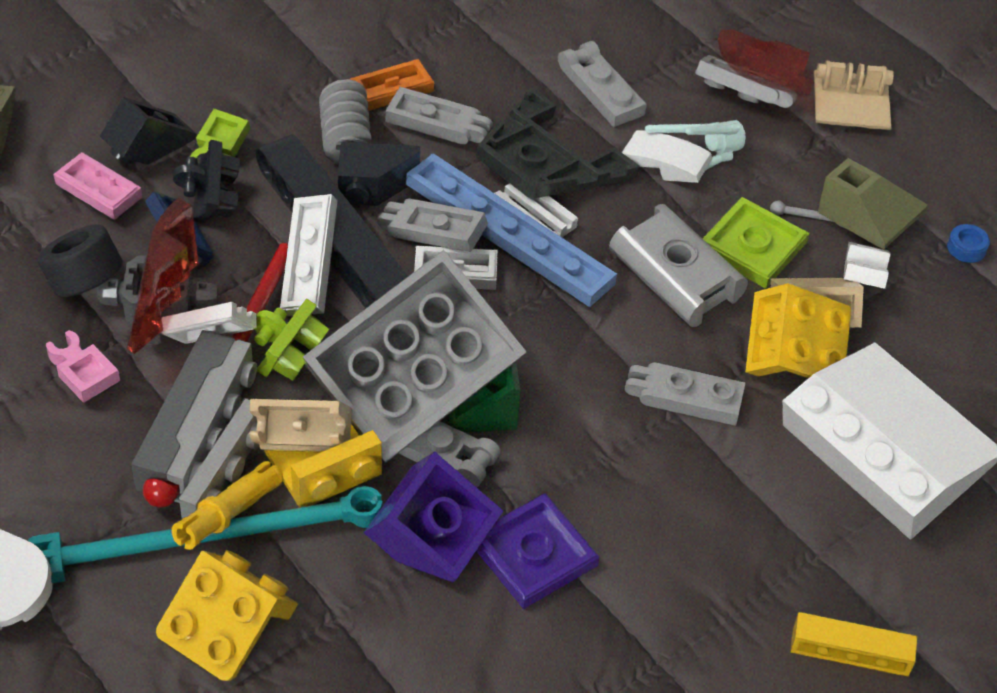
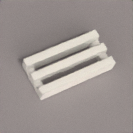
[495,183,578,237]
[414,246,497,290]
[160,302,257,344]

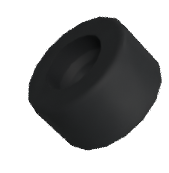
[37,225,123,297]

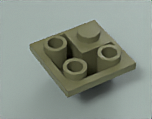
[818,158,928,250]

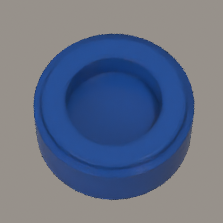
[947,224,990,263]

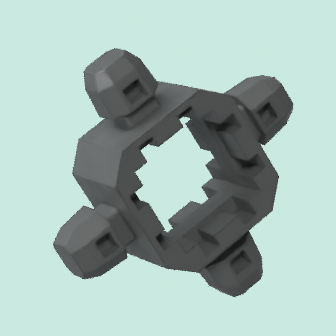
[97,244,219,345]

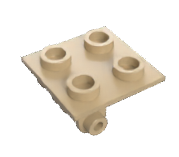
[814,60,893,130]

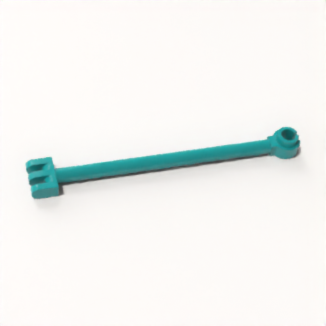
[28,486,383,583]

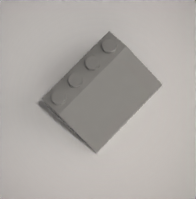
[303,250,527,463]

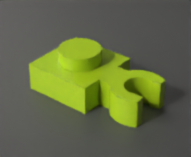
[190,109,251,158]

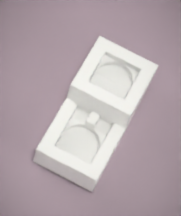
[622,130,713,183]
[844,242,891,289]

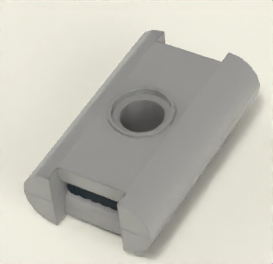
[609,204,748,327]

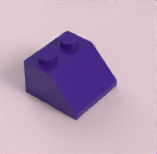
[363,451,503,582]

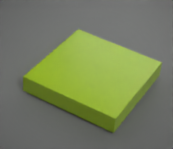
[703,197,810,289]

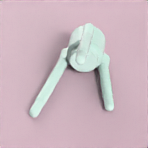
[645,120,746,170]

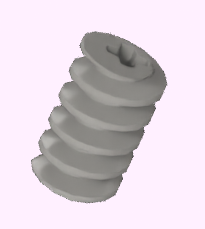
[319,79,371,165]

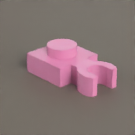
[46,330,120,403]

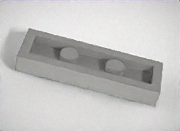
[179,398,260,519]

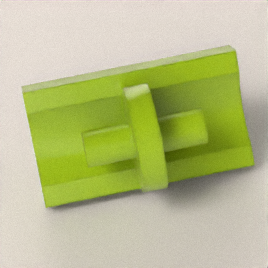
[254,298,329,381]

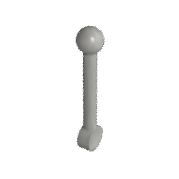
[770,201,843,227]

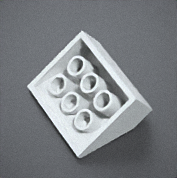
[783,343,997,540]

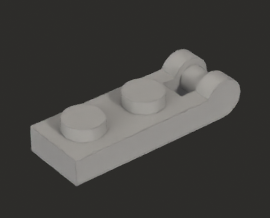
[558,41,646,127]
[398,421,501,487]

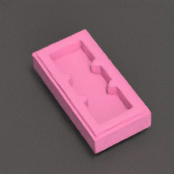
[54,152,142,220]

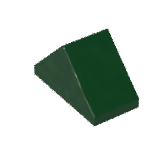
[448,362,521,433]

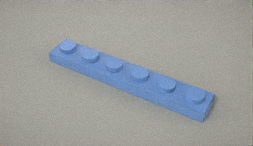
[406,154,617,307]

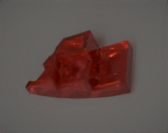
[718,29,814,96]
[127,197,199,354]

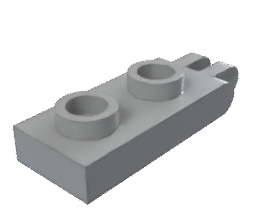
[695,55,797,108]
[385,87,493,144]
[377,199,488,252]
[625,363,745,426]

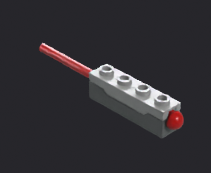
[131,243,288,508]

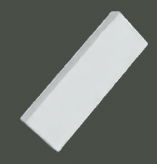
[280,194,337,316]

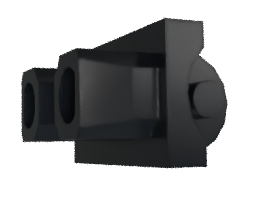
[173,139,240,223]

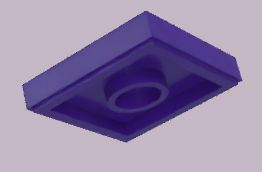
[476,493,600,609]

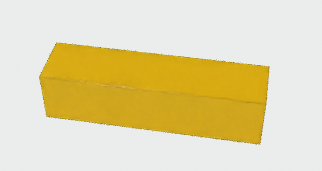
[790,612,917,677]

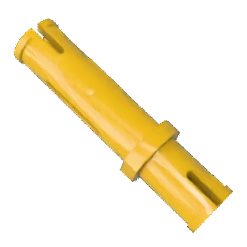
[172,461,283,550]

